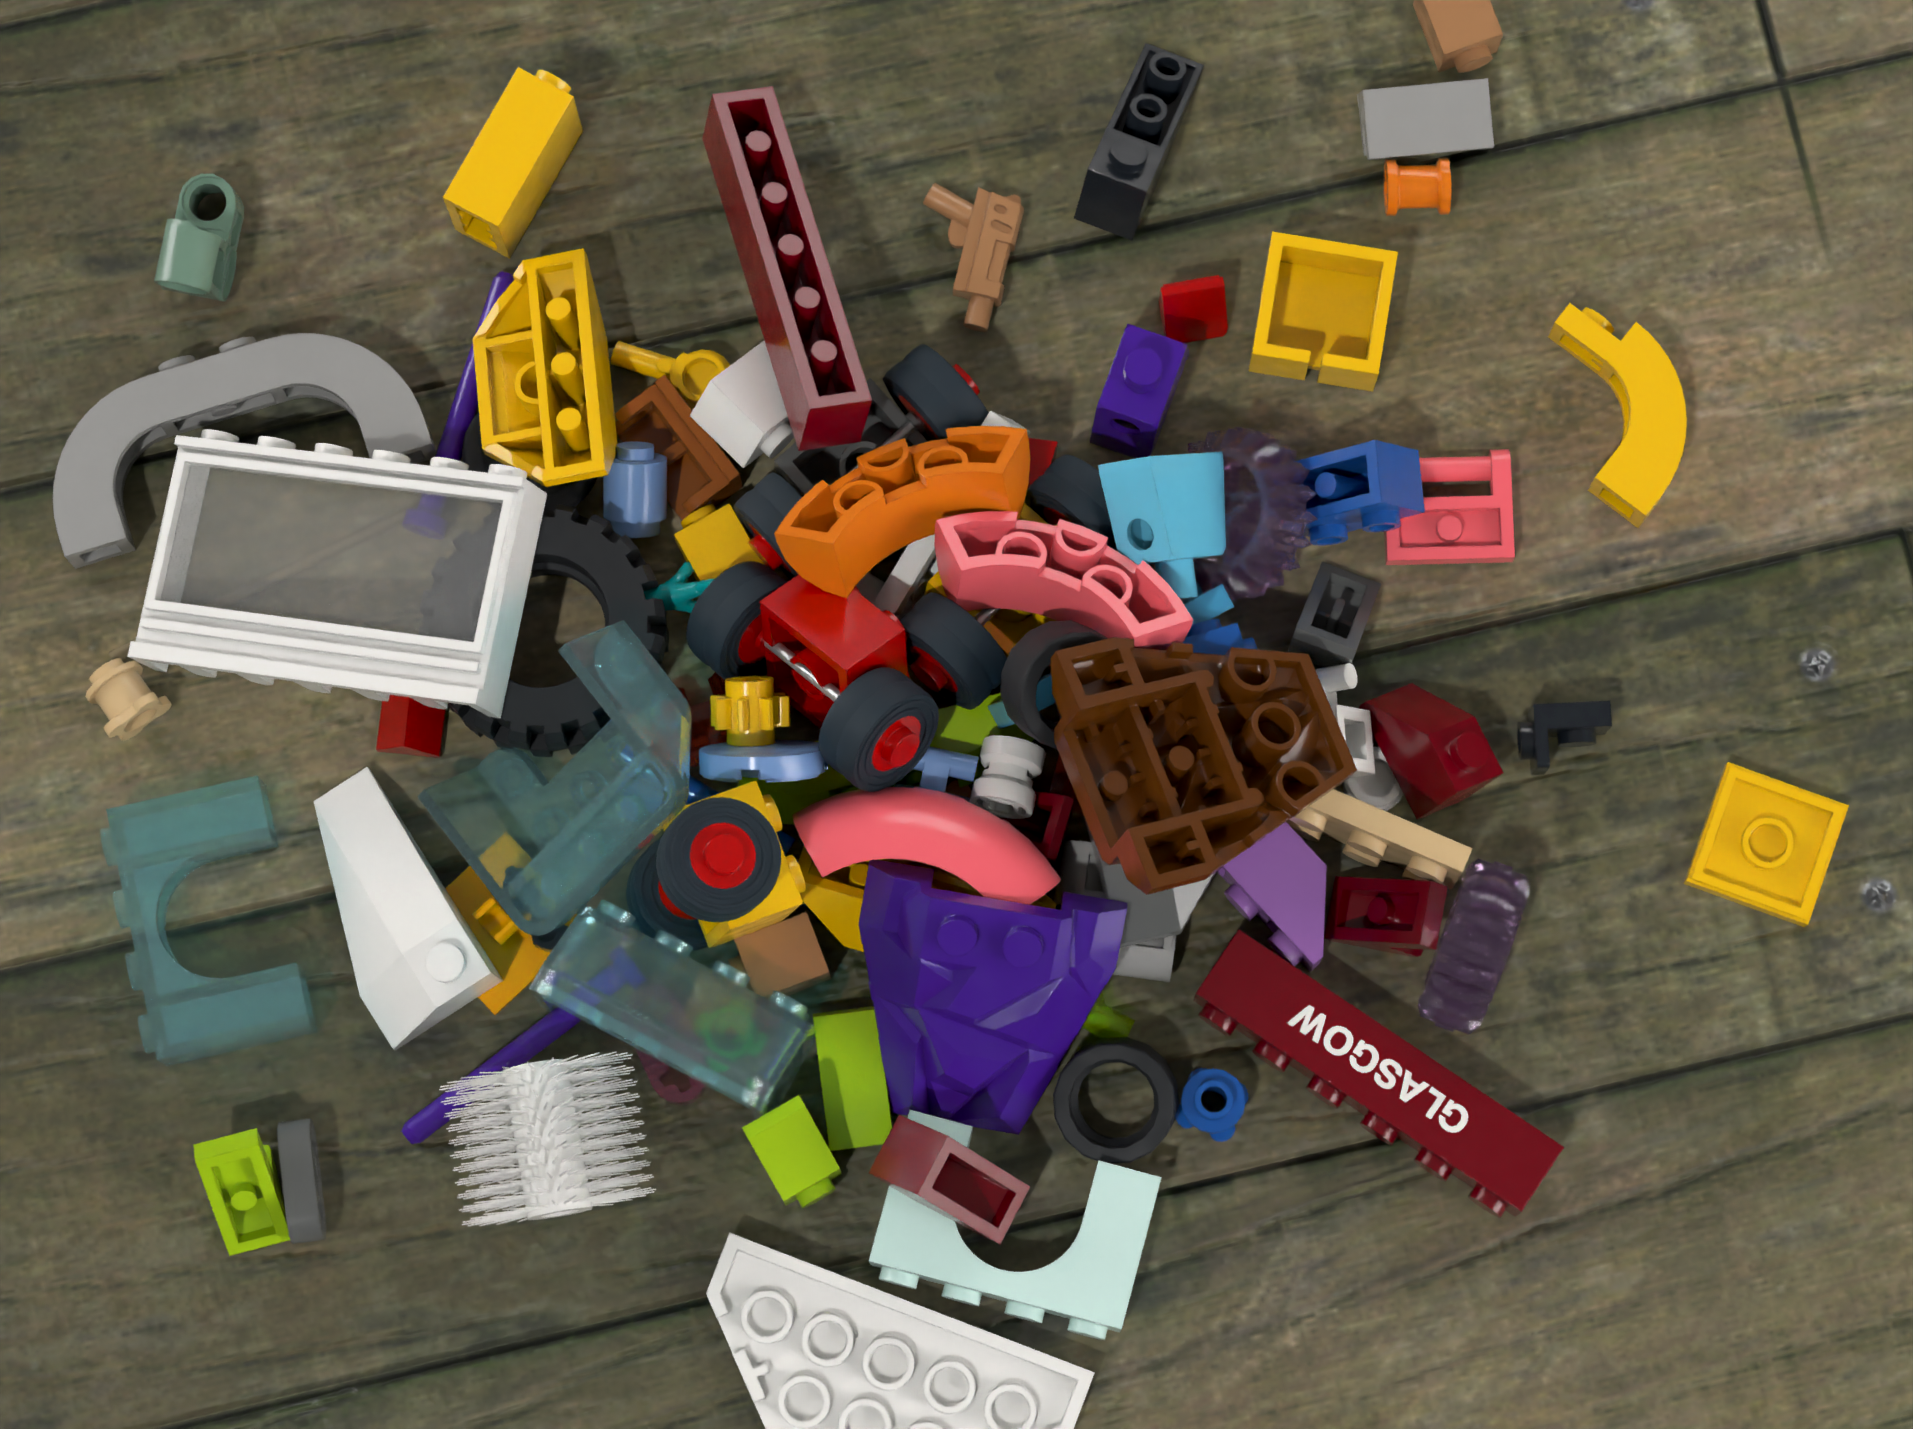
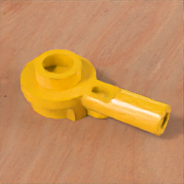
[611,341,730,411]

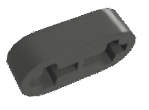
[277,1118,326,1244]

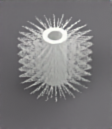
[439,1052,656,1226]

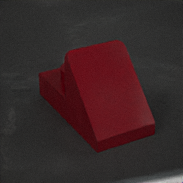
[1324,876,1448,957]

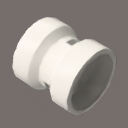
[969,735,1046,819]

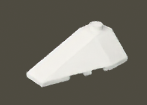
[313,767,503,1051]

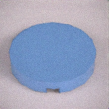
[699,740,828,783]

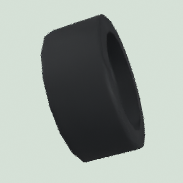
[1000,620,1108,750]
[1053,1037,1179,1164]

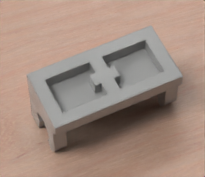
[1357,78,1494,160]

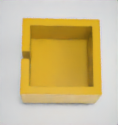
[1249,231,1398,392]

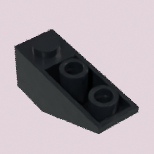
[1074,43,1204,241]

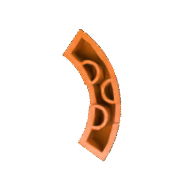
[774,426,1030,598]

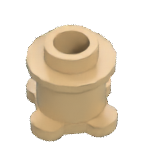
[85,658,172,741]

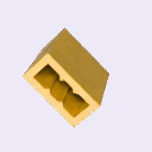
[443,67,583,259]

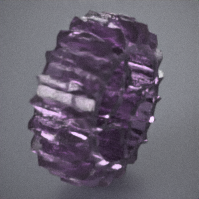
[1188,427,1318,601]
[1418,858,1530,1034]

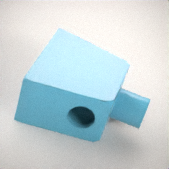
[1098,452,1226,599]

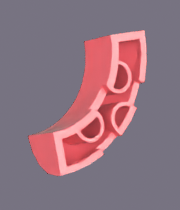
[934,511,1193,650]
[792,787,1061,905]

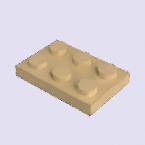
[1286,789,1473,890]

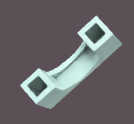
[869,1110,1162,1340]

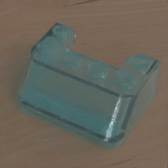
[417,620,692,936]
[529,900,815,1119]

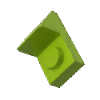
[193,1128,290,1256]

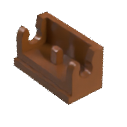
[615,375,743,521]

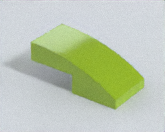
[813,1006,892,1151]

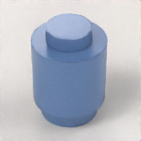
[603,441,667,538]

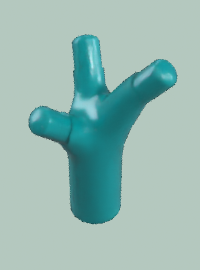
[644,562,714,613]

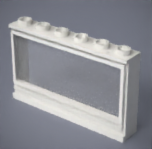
[127,429,547,718]

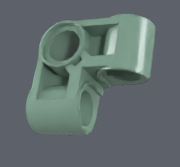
[154,174,244,301]

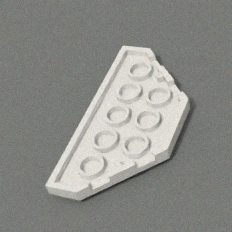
[706,1233,1095,1429]

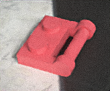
[1384,449,1515,565]

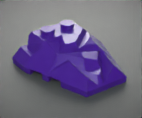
[859,860,1128,1135]

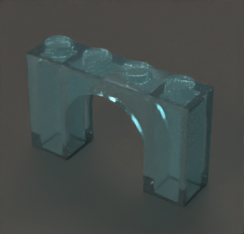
[100,775,318,1066]

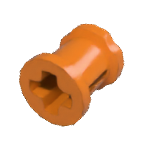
[1384,158,1451,216]

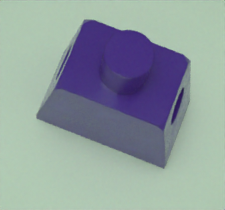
[1090,324,1189,459]

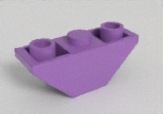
[1217,822,1327,972]

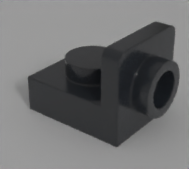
[1517,700,1612,775]

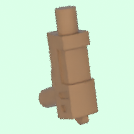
[923,183,1024,332]

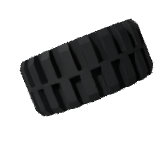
[419,504,669,757]

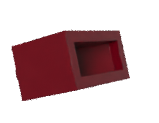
[1359,683,1504,819]
[869,1115,1030,1244]

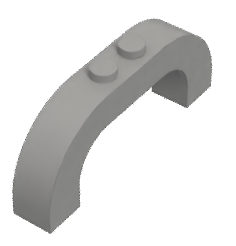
[53,333,437,569]

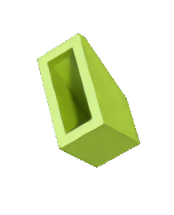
[742,1095,842,1208]

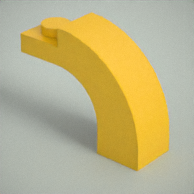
[1548,303,1687,528]

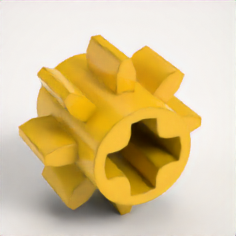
[710,676,790,746]

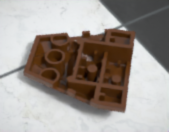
[1051,637,1357,895]

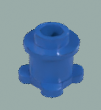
[1175,1068,1248,1142]

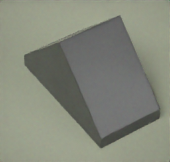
[1288,562,1381,668]

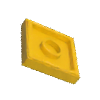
[1684,762,1849,928]

